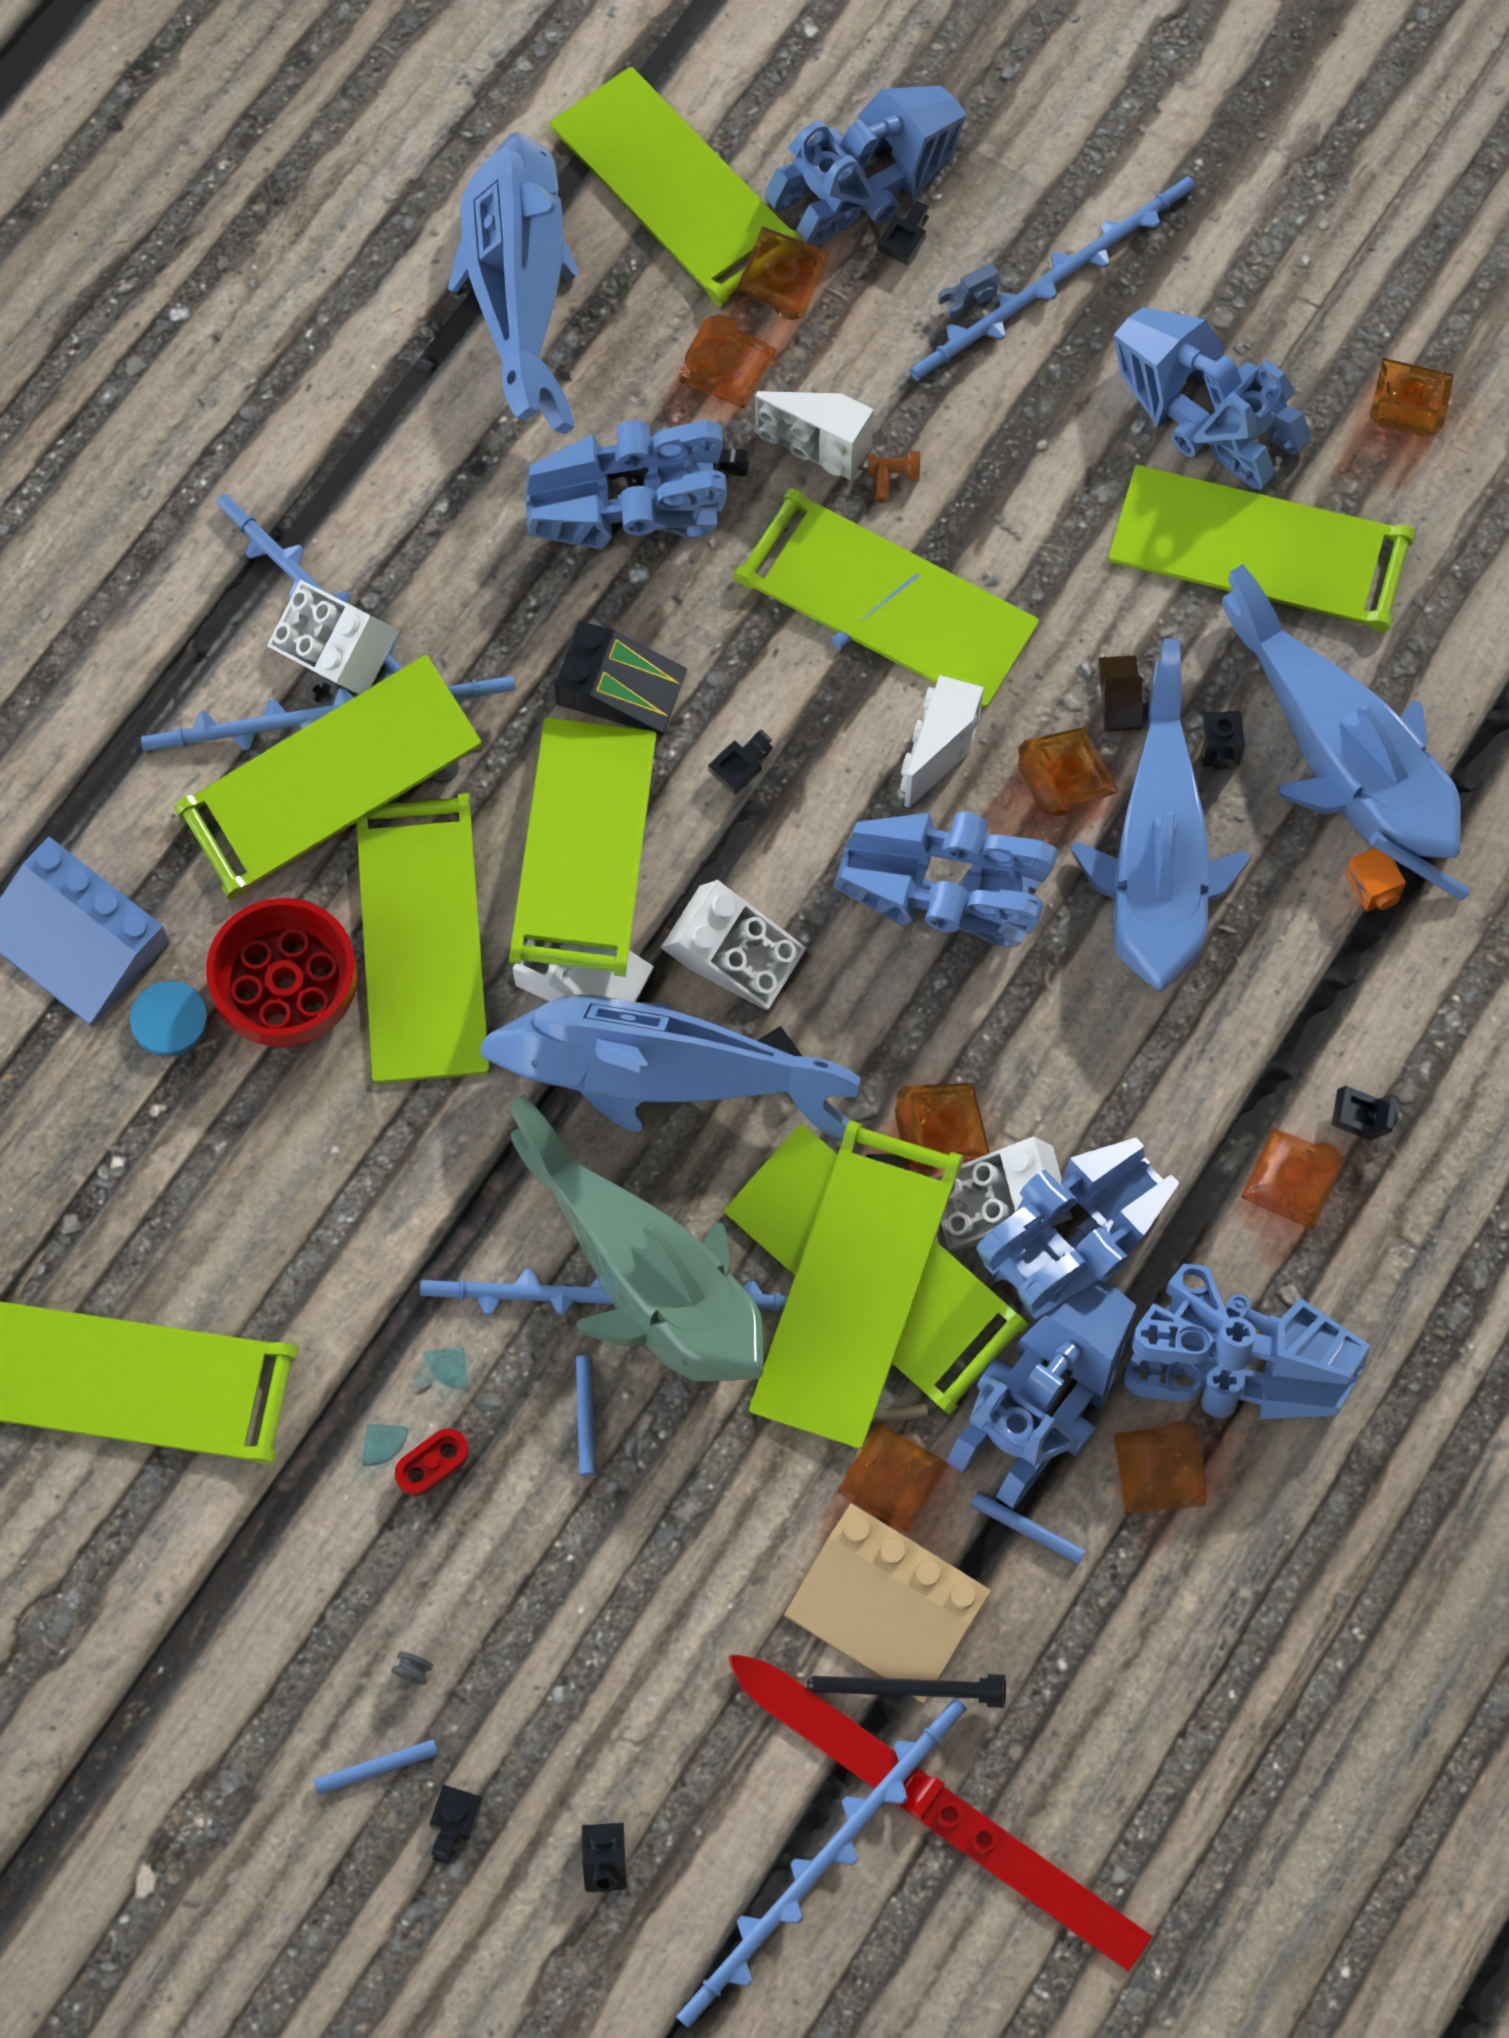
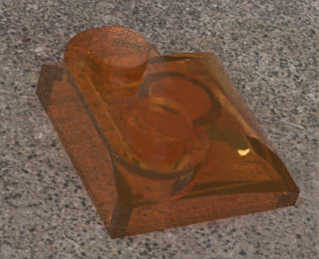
[737,226,830,320]
[679,315,776,409]
[1369,358,1454,437]
[1018,727,1118,817]
[895,1083,990,1170]
[1241,1128,1346,1230]
[1114,1421,1207,1514]
[838,1423,948,1533]

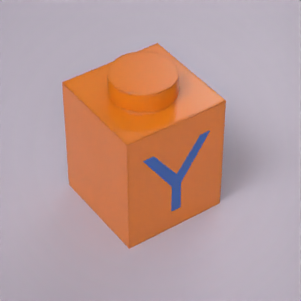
[1345,848,1406,912]

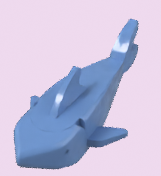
[448,131,578,434]
[1222,564,1461,858]
[1071,639,1250,992]
[481,994,861,1141]

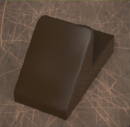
[1098,655,1142,732]

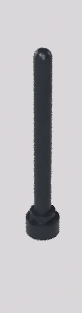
[807,1674,1006,1708]

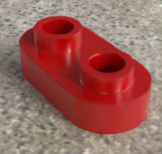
[395,1428,469,1497]

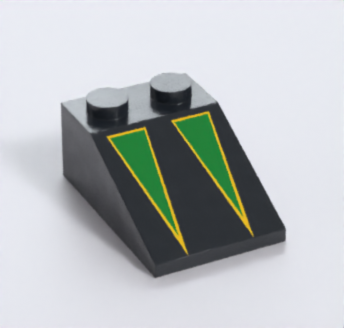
[554,620,687,736]

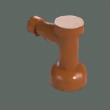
[868,451,920,503]

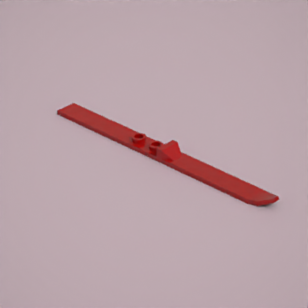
[729,1654,1153,1972]

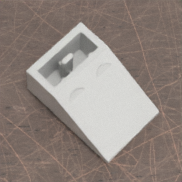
[755,391,874,480]
[267,580,399,694]
[900,675,984,808]
[661,880,806,1010]
[513,939,654,1002]
[931,1136,1073,1251]

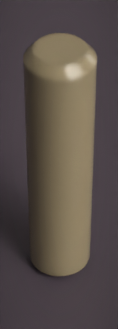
[872,1404,928,1424]

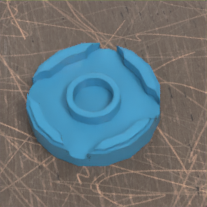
[129,981,208,1057]

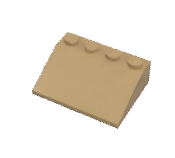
[784,1503,991,1704]

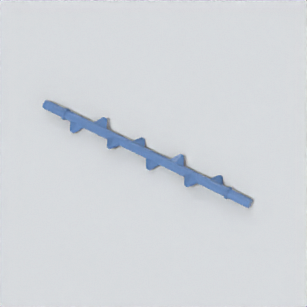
[909,176,1195,381]
[216,494,402,679]
[141,676,516,751]
[420,1269,789,1315]
[676,1698,967,2028]

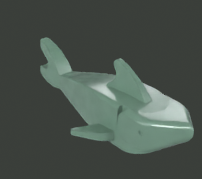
[511,1094,763,1382]

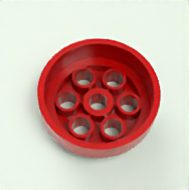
[206,898,358,1047]

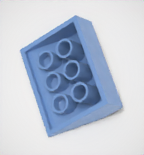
[0,837,170,1027]

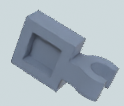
[938,262,999,319]

